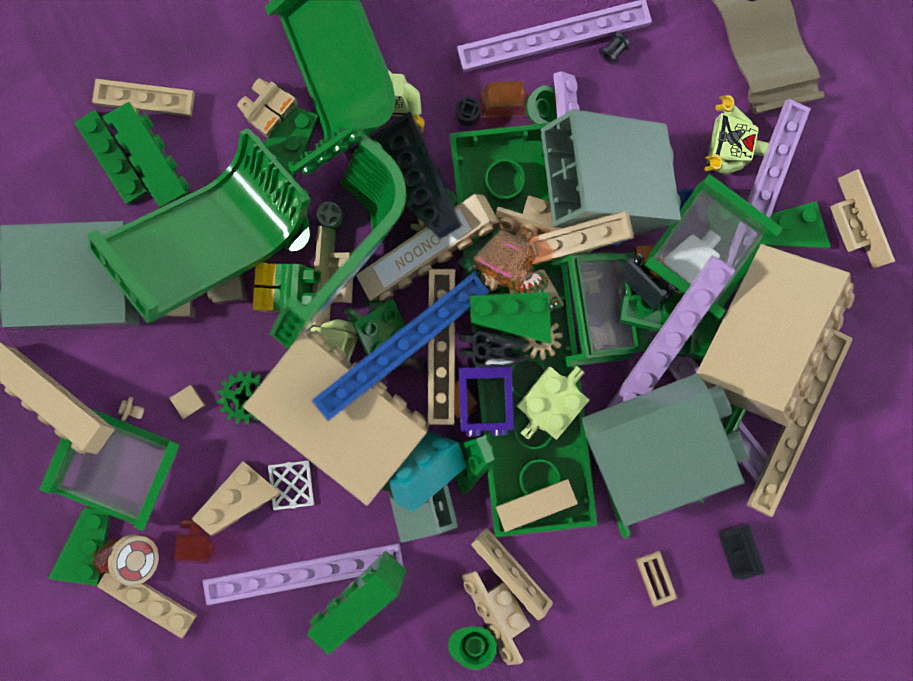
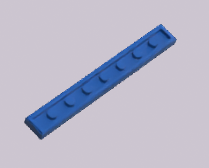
[311,272,490,422]

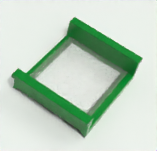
[642,174,783,319]
[551,252,649,367]
[39,408,181,531]

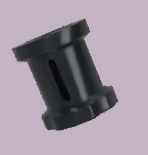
[599,32,631,65]

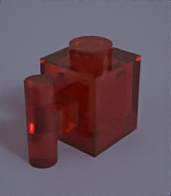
[174,518,215,564]

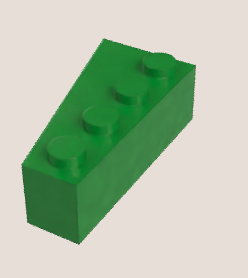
[103,101,191,208]
[307,550,407,655]

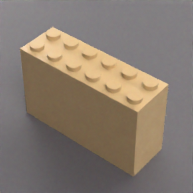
[696,244,855,427]
[243,330,428,505]

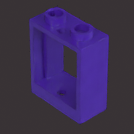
[459,367,513,436]

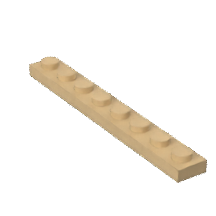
[747,330,853,517]

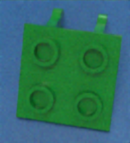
[345,296,405,356]

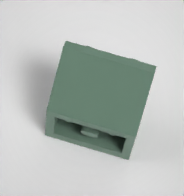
[389,484,458,542]

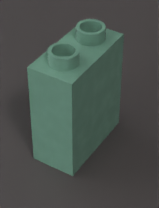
[541,109,681,235]
[0,221,139,330]
[582,373,749,527]

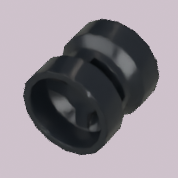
[456,96,481,127]

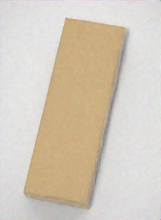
[496,479,578,532]

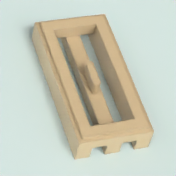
[635,550,677,607]

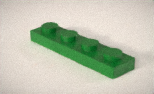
[74,110,149,206]

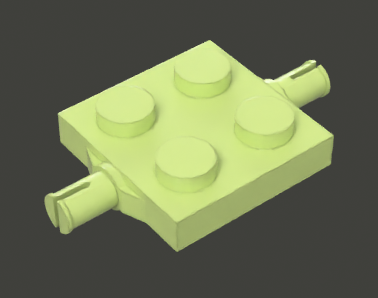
[516,366,589,440]

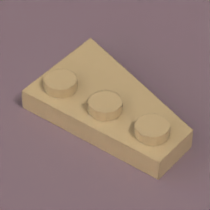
[192,461,281,536]

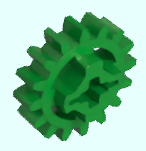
[217,371,262,424]

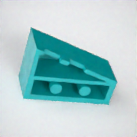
[388,431,466,512]

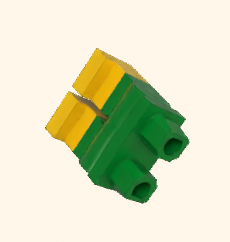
[253,262,321,312]

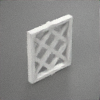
[268,460,314,510]

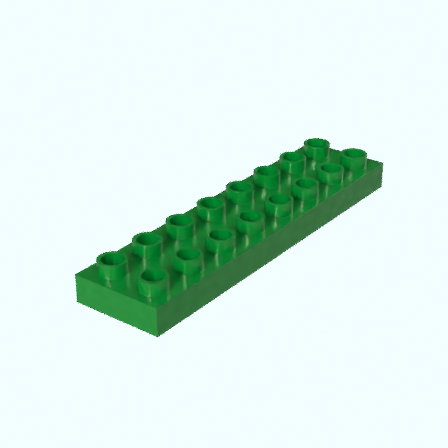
[450,123,597,537]

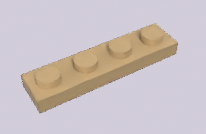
[92,79,195,117]
[527,211,634,264]
[471,528,553,621]
[97,568,197,639]

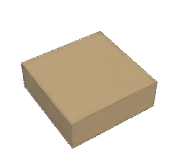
[170,385,206,419]

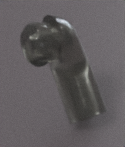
[392,356,427,375]

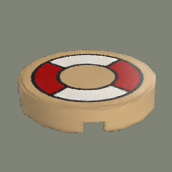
[108,534,159,586]

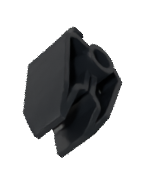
[459,327,529,367]

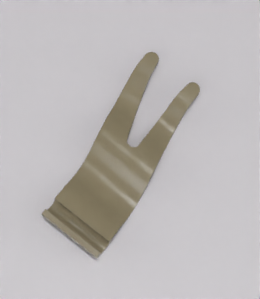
[711,0,825,114]

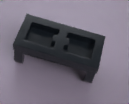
[620,253,676,311]
[717,522,766,580]

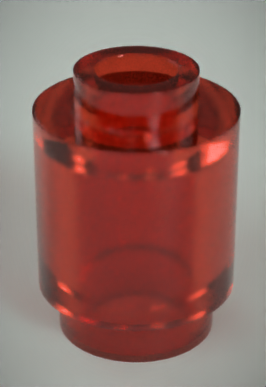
[92,536,122,574]

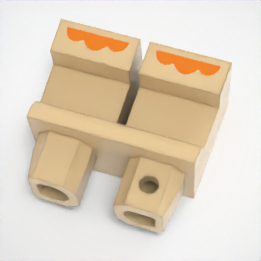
[237,78,299,138]

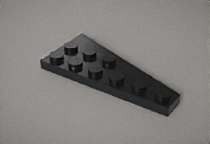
[349,112,463,239]

